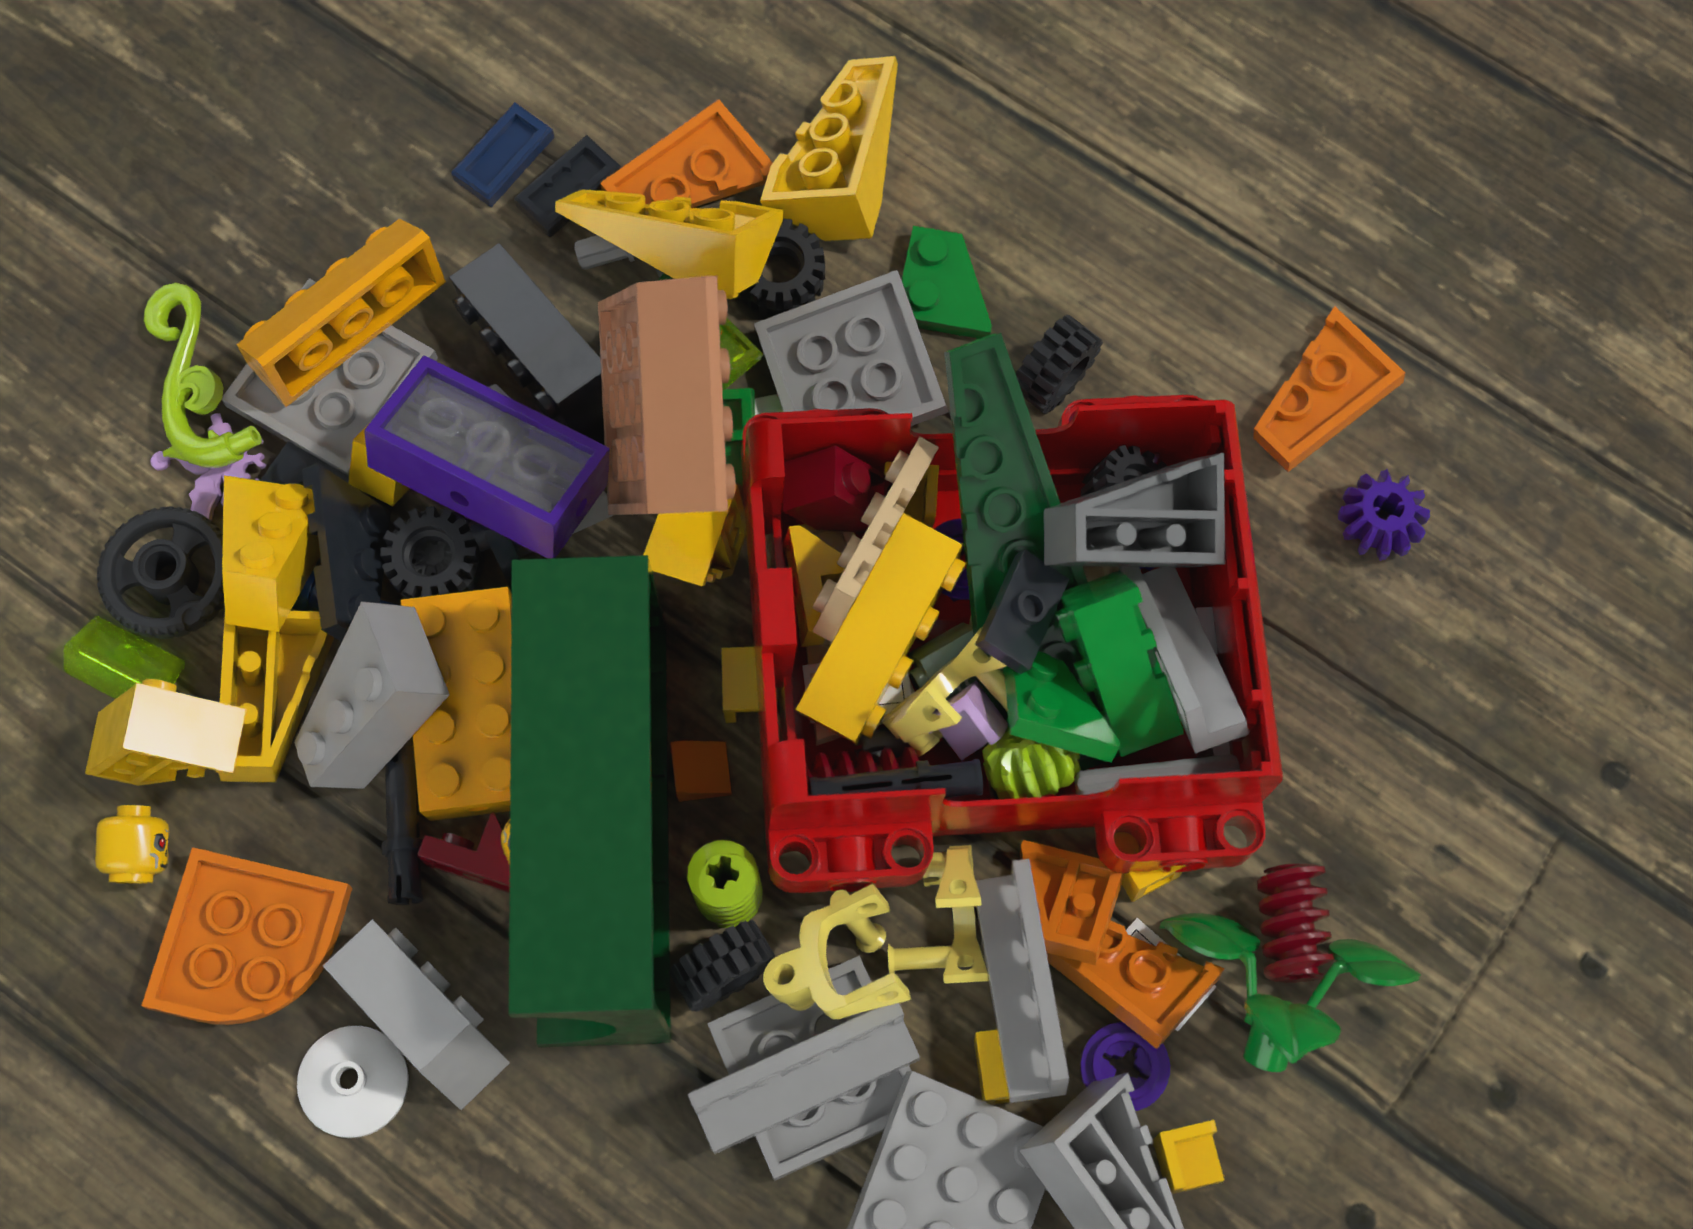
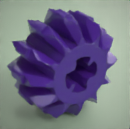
[1338,469,1430,561]

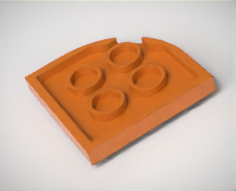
[141,847,352,1025]

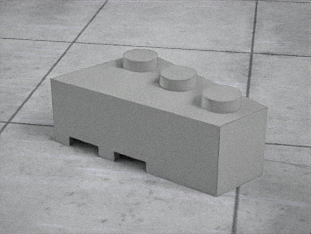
[294,602,450,789]
[323,919,510,1110]
[1019,1073,1184,1229]

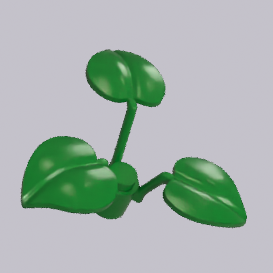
[1159,913,1421,1072]

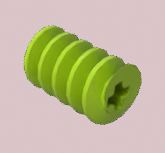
[687,840,763,928]

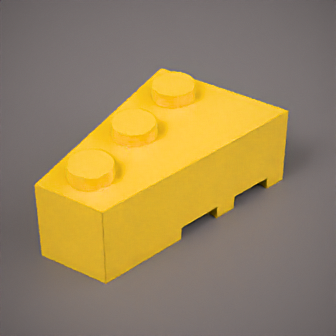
[644,484,746,586]

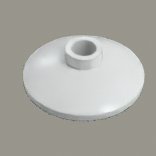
[297,1026,409,1138]

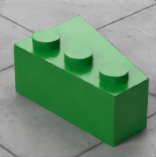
[1054,570,1184,757]

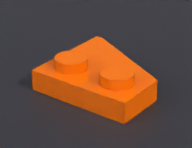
[1020,840,1124,965]

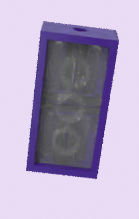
[364,355,610,559]

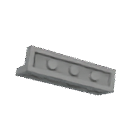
[1118,567,1249,753]
[976,859,1069,1103]
[688,1003,920,1154]

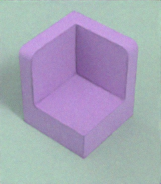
[929,681,1009,761]

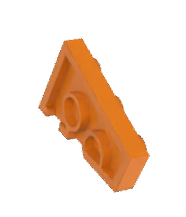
[1253,306,1406,472]
[1047,920,1225,1049]

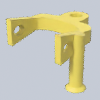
[882,626,1008,757]
[888,845,989,984]
[763,884,911,1020]

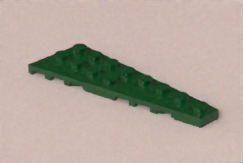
[944,333,1120,800]

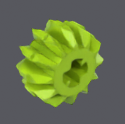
[982,727,1081,799]

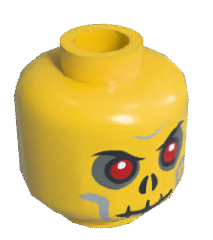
[95,805,169,884]

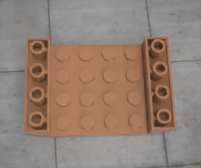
[598,276,735,515]

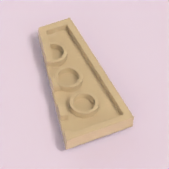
[812,437,939,642]

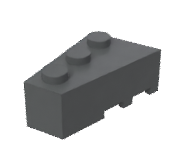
[1044,453,1225,568]

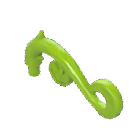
[144,283,262,468]

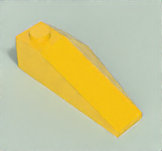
[555,189,783,299]

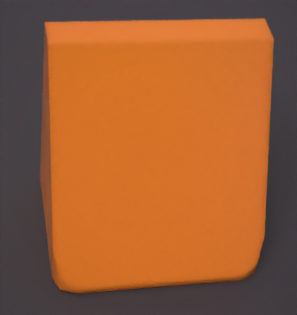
[671,740,732,802]

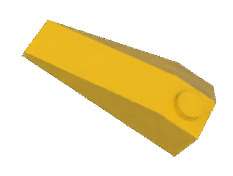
[760,56,898,241]

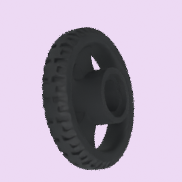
[97,506,225,639]

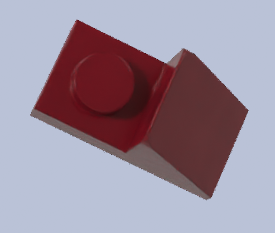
[418,812,510,893]

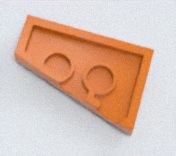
[600,99,773,208]

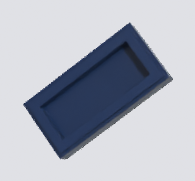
[451,103,555,208]

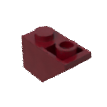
[783,445,901,533]

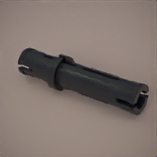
[382,740,423,905]
[809,759,983,798]

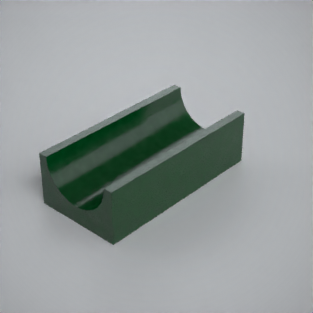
[509,555,672,1048]

